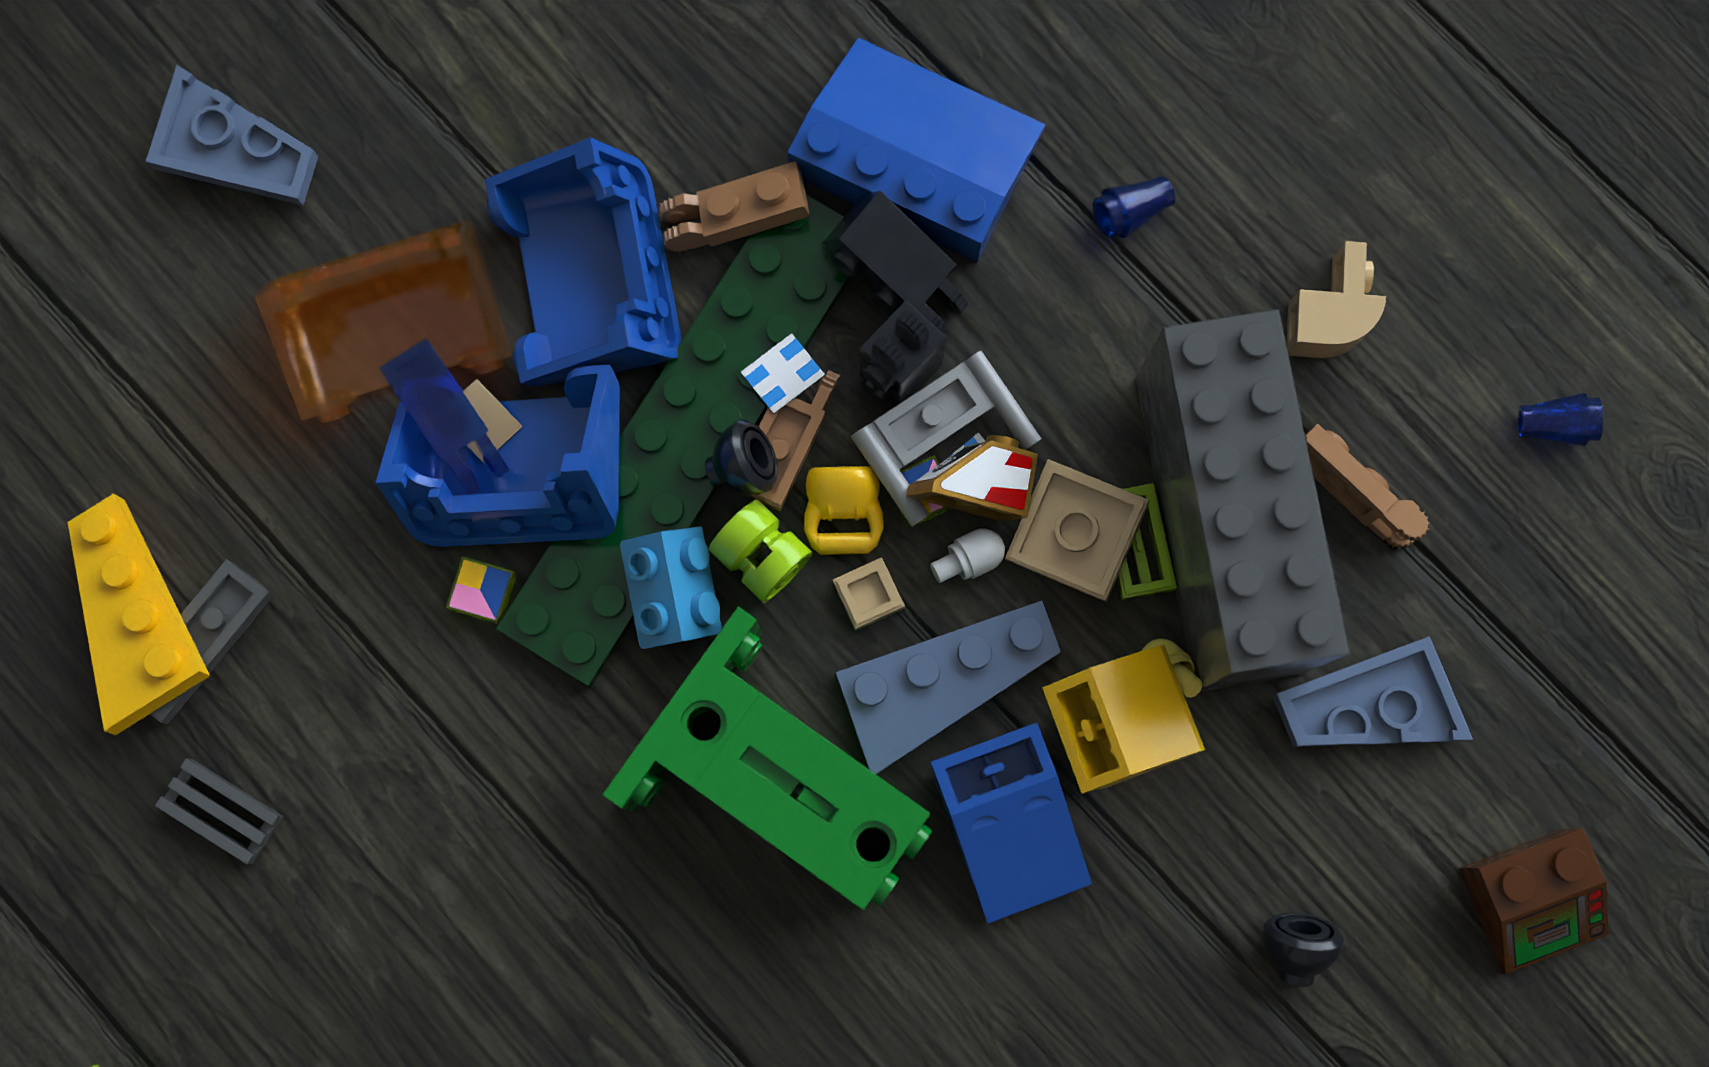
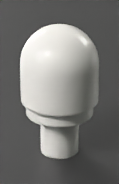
[930,528,1005,583]

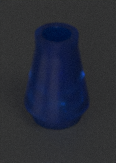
[1092,176,1175,238]
[1518,393,1603,446]

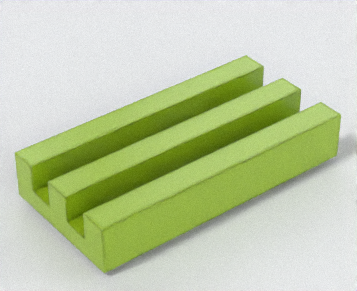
[1117,483,1177,601]

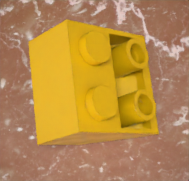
[1043,645,1205,794]

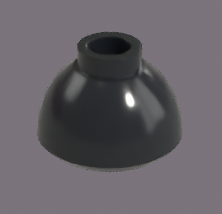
[705,419,778,494]
[1264,913,1344,987]

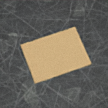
[438,379,523,463]

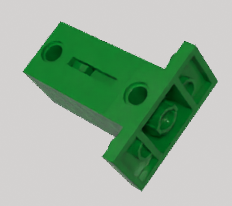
[602,607,932,910]

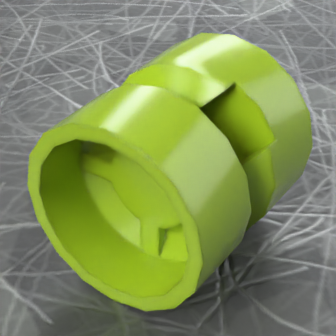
[708,499,812,603]

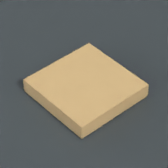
[1005,459,1150,602]

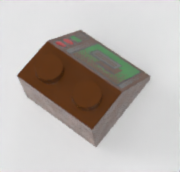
[1459,828,1609,974]

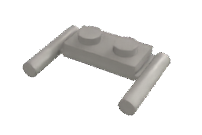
[851,351,1041,527]

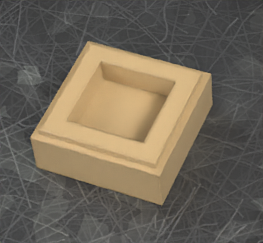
[833,557,905,631]

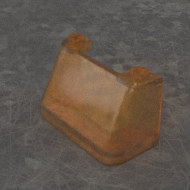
[254,220,512,423]

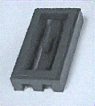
[155,758,283,864]

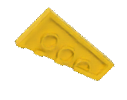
[68,493,210,735]

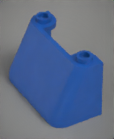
[485,137,682,387]
[375,365,620,547]

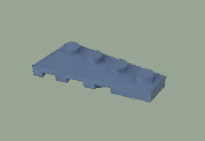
[836,601,1061,775]

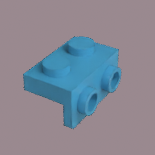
[620,526,722,649]

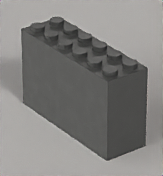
[1135,309,1350,691]

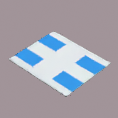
[741,333,825,413]

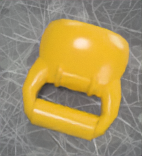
[804,466,884,555]

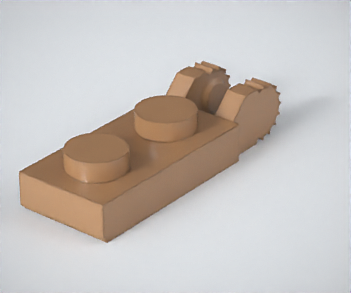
[659,161,810,252]
[738,370,840,512]
[1305,424,1430,549]

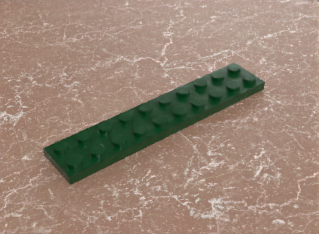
[496,195,851,688]

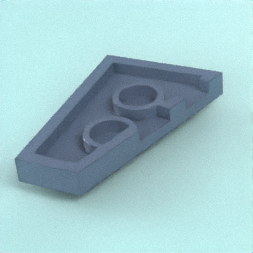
[145,65,318,205]
[1272,636,1473,747]

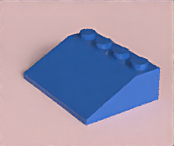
[787,38,1046,263]

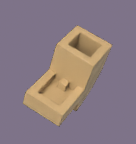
[1286,241,1386,358]

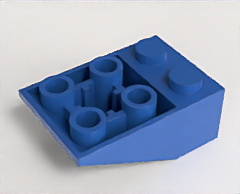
[928,723,1092,923]

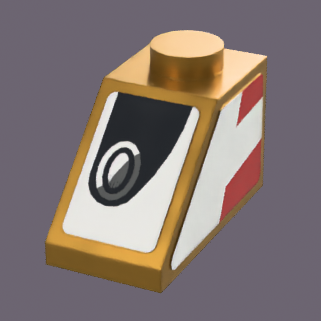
[906,435,1038,522]

